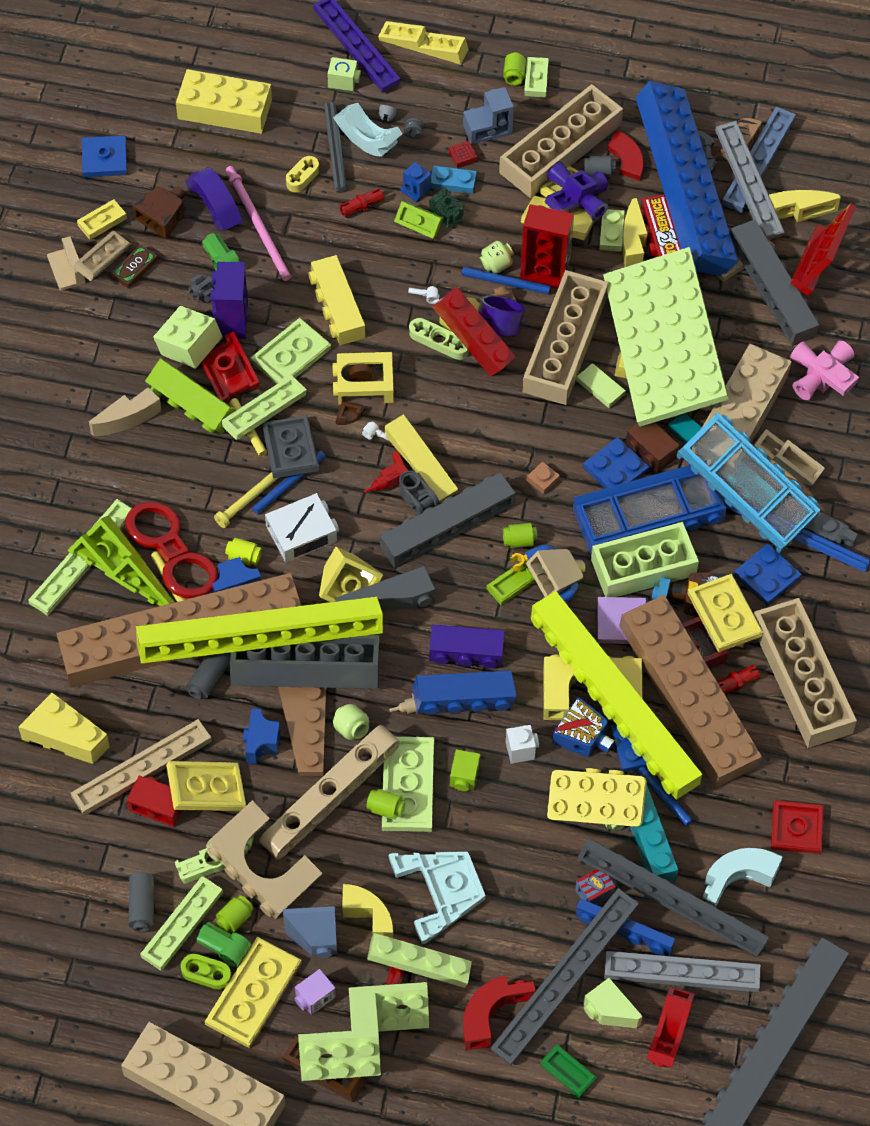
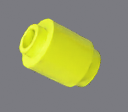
[225,537,262,566]

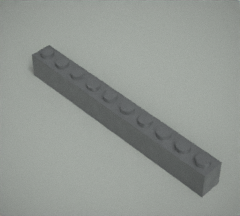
[702,938,849,1126]

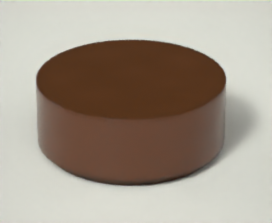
[349,364,372,382]

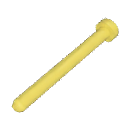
[214,472,278,528]

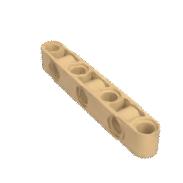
[259,725,400,860]

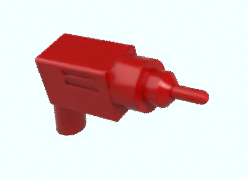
[364,451,408,493]

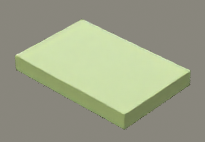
[250,318,331,384]

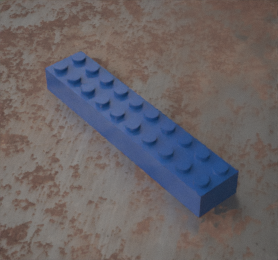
[635,81,738,276]

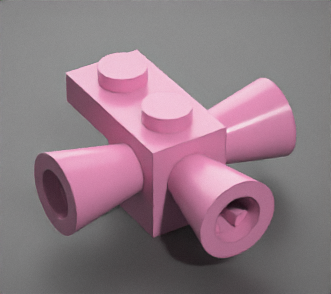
[790,341,859,400]

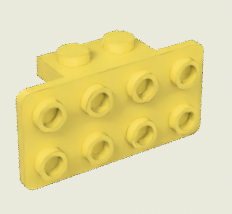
[547,768,647,827]

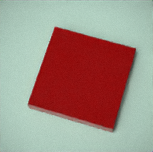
[771,800,824,854]

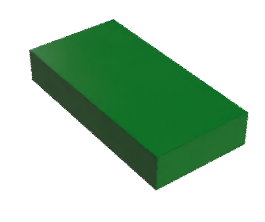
[540,1044,597,1099]

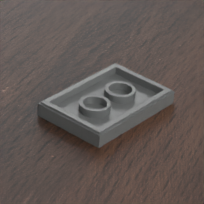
[262,415,319,479]

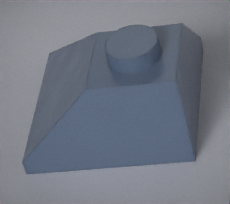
[283,906,337,958]

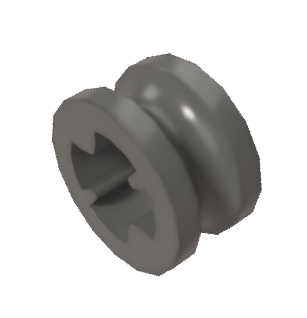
[404,118,424,139]

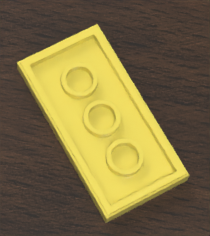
[205,937,302,1048]

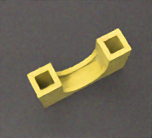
[543,655,643,720]

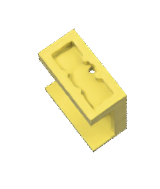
[333,352,394,405]

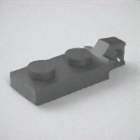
[791,505,858,548]

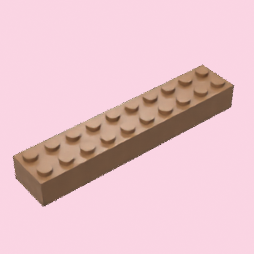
[56,573,301,688]

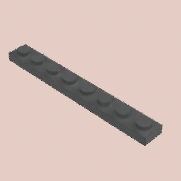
[577,838,769,957]
[491,888,639,1066]

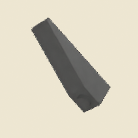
[335,566,435,610]

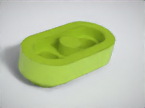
[181,954,231,989]

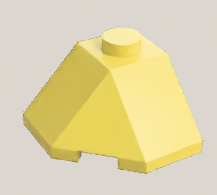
[319,546,383,602]

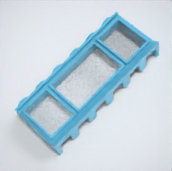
[677,412,820,554]

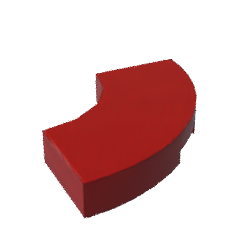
[608,130,643,181]

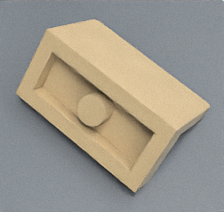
[47,236,86,291]

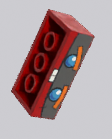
[520,204,574,287]

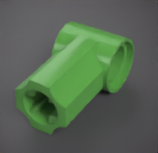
[202,233,240,271]
[197,922,252,967]

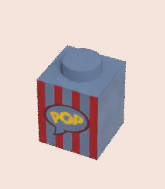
[575,869,617,906]

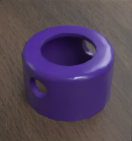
[478,295,525,337]

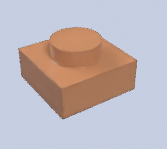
[527,462,560,494]

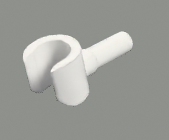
[409,286,439,304]
[362,422,389,441]

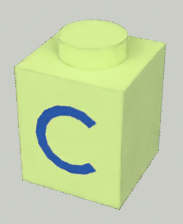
[328,57,361,91]

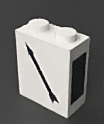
[265,493,339,563]

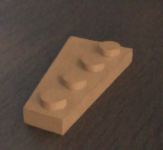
[278,686,326,776]

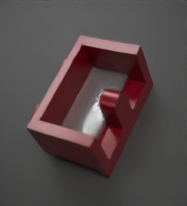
[682,617,729,669]

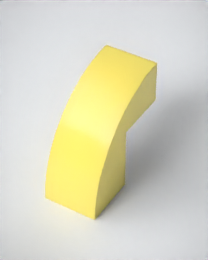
[342,884,393,938]

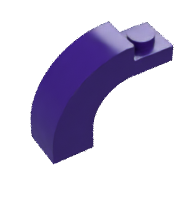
[185,167,243,231]

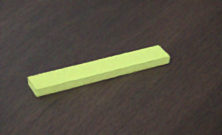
[28,499,131,616]

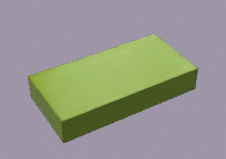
[486,562,536,606]

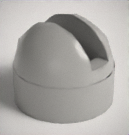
[378,105,397,122]

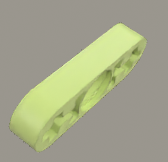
[409,318,469,360]

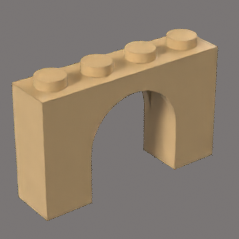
[206,800,322,919]

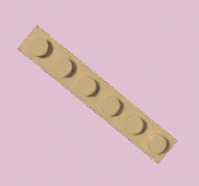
[70,719,212,816]

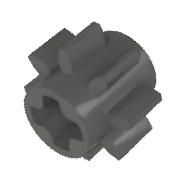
[188,274,214,303]

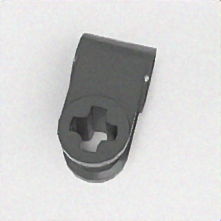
[399,471,439,516]

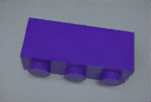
[429,624,504,668]

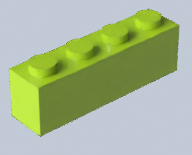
[145,359,237,434]

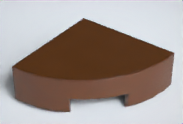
[336,401,364,425]

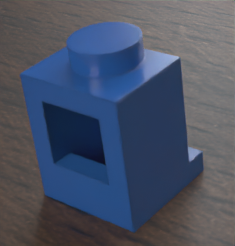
[400,162,431,203]

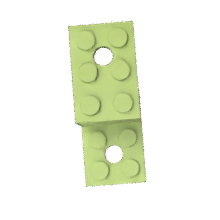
[298,982,429,1081]

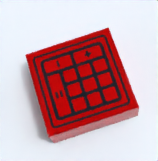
[449,141,477,168]

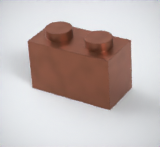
[626,422,679,473]

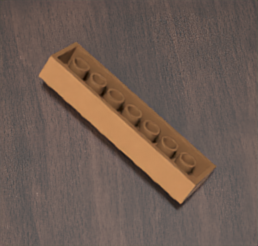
[619,595,762,788]

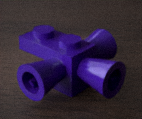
[545,162,608,221]

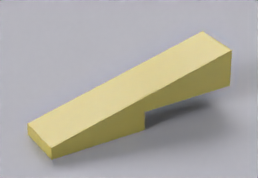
[378,21,469,65]
[385,414,458,504]

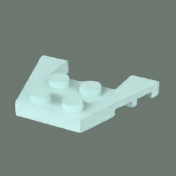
[389,852,485,945]

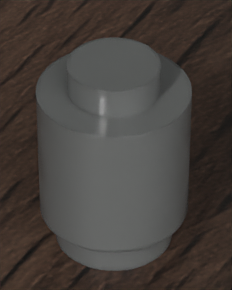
[585,155,616,178]

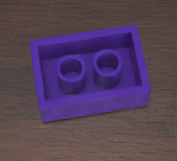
[211,262,248,339]

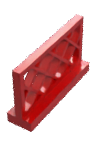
[790,203,856,296]

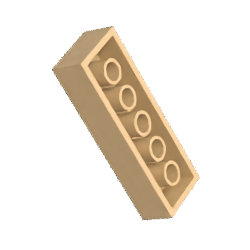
[499,84,623,198]
[522,270,609,405]
[692,344,792,477]
[754,598,857,748]
[121,1022,285,1126]

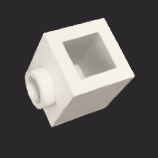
[506,725,539,764]

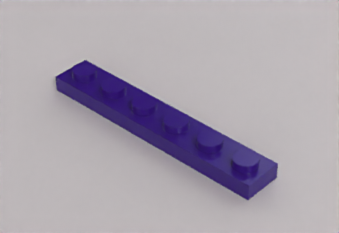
[313,0,401,93]

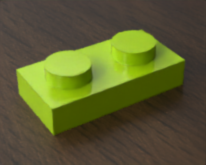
[394,201,443,239]

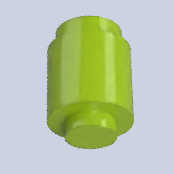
[503,52,526,86]
[503,523,538,548]
[366,789,406,820]
[216,895,254,933]

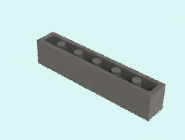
[730,219,819,346]
[380,472,515,569]

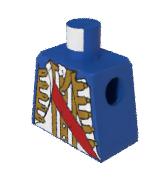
[552,697,615,757]

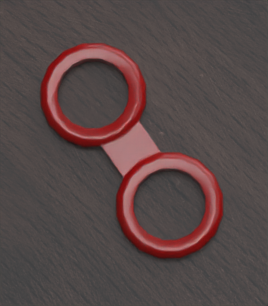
[125,502,219,599]

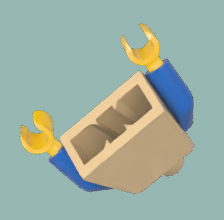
[511,544,585,604]

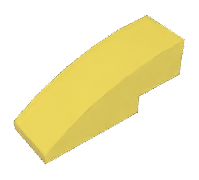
[769,190,841,222]
[622,198,647,267]

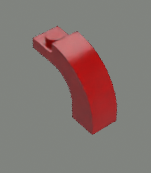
[463,976,535,1051]
[647,986,695,1068]

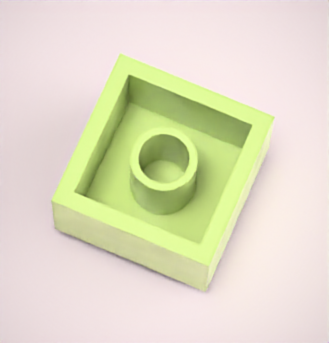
[153,306,222,368]

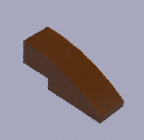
[282,1036,367,1103]

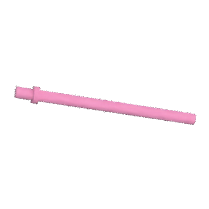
[226,166,291,281]

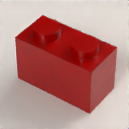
[127,775,182,827]

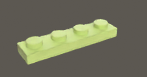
[221,375,307,440]
[140,876,223,971]
[367,933,472,988]

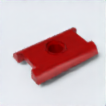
[201,331,260,403]

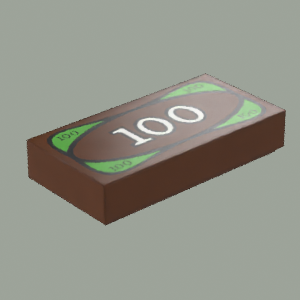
[111,244,158,289]

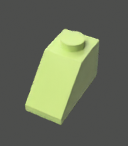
[584,978,642,1028]

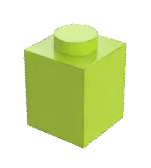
[450,750,480,791]

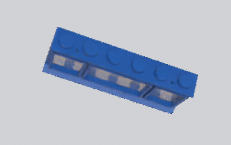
[573,460,726,555]

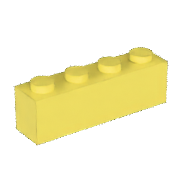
[308,255,365,345]

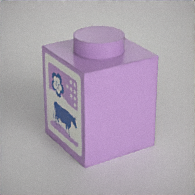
[294,969,336,1015]

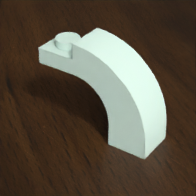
[333,103,402,156]
[702,848,782,907]

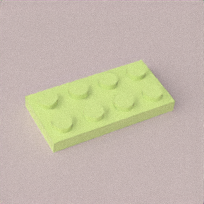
[382,737,434,832]

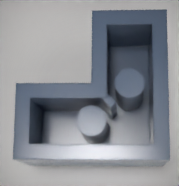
[463,87,514,145]

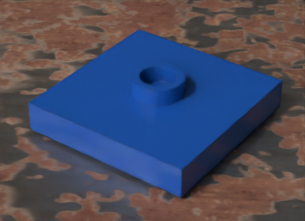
[82,135,127,177]

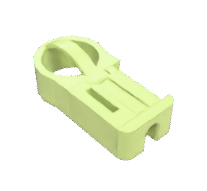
[175,848,226,884]

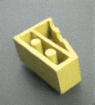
[19,693,110,764]

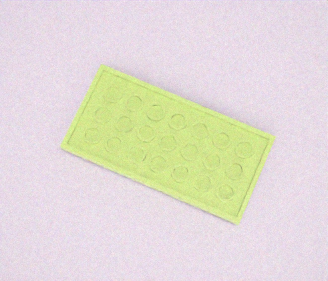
[603,247,729,427]

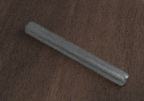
[324,102,346,193]

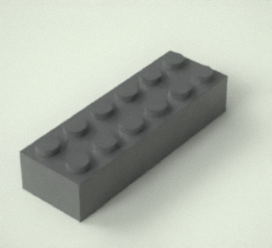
[230,635,379,689]

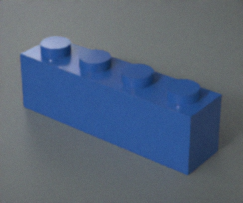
[412,671,517,715]

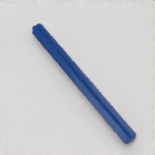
[720,494,870,571]

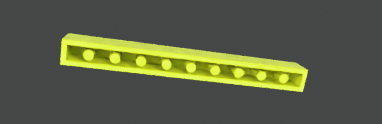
[531,591,702,800]
[136,597,383,664]

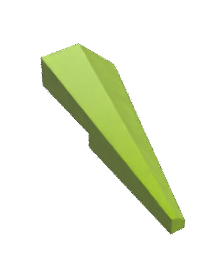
[68,515,175,606]

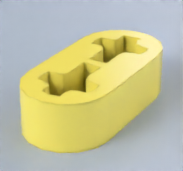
[286,156,319,192]

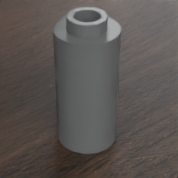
[187,653,231,699]
[128,873,154,933]

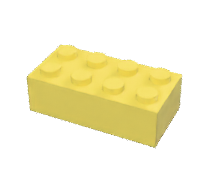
[176,69,272,134]

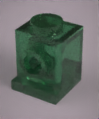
[429,187,464,228]

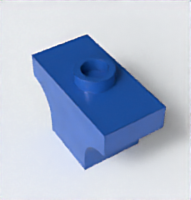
[212,557,261,593]
[243,708,280,764]

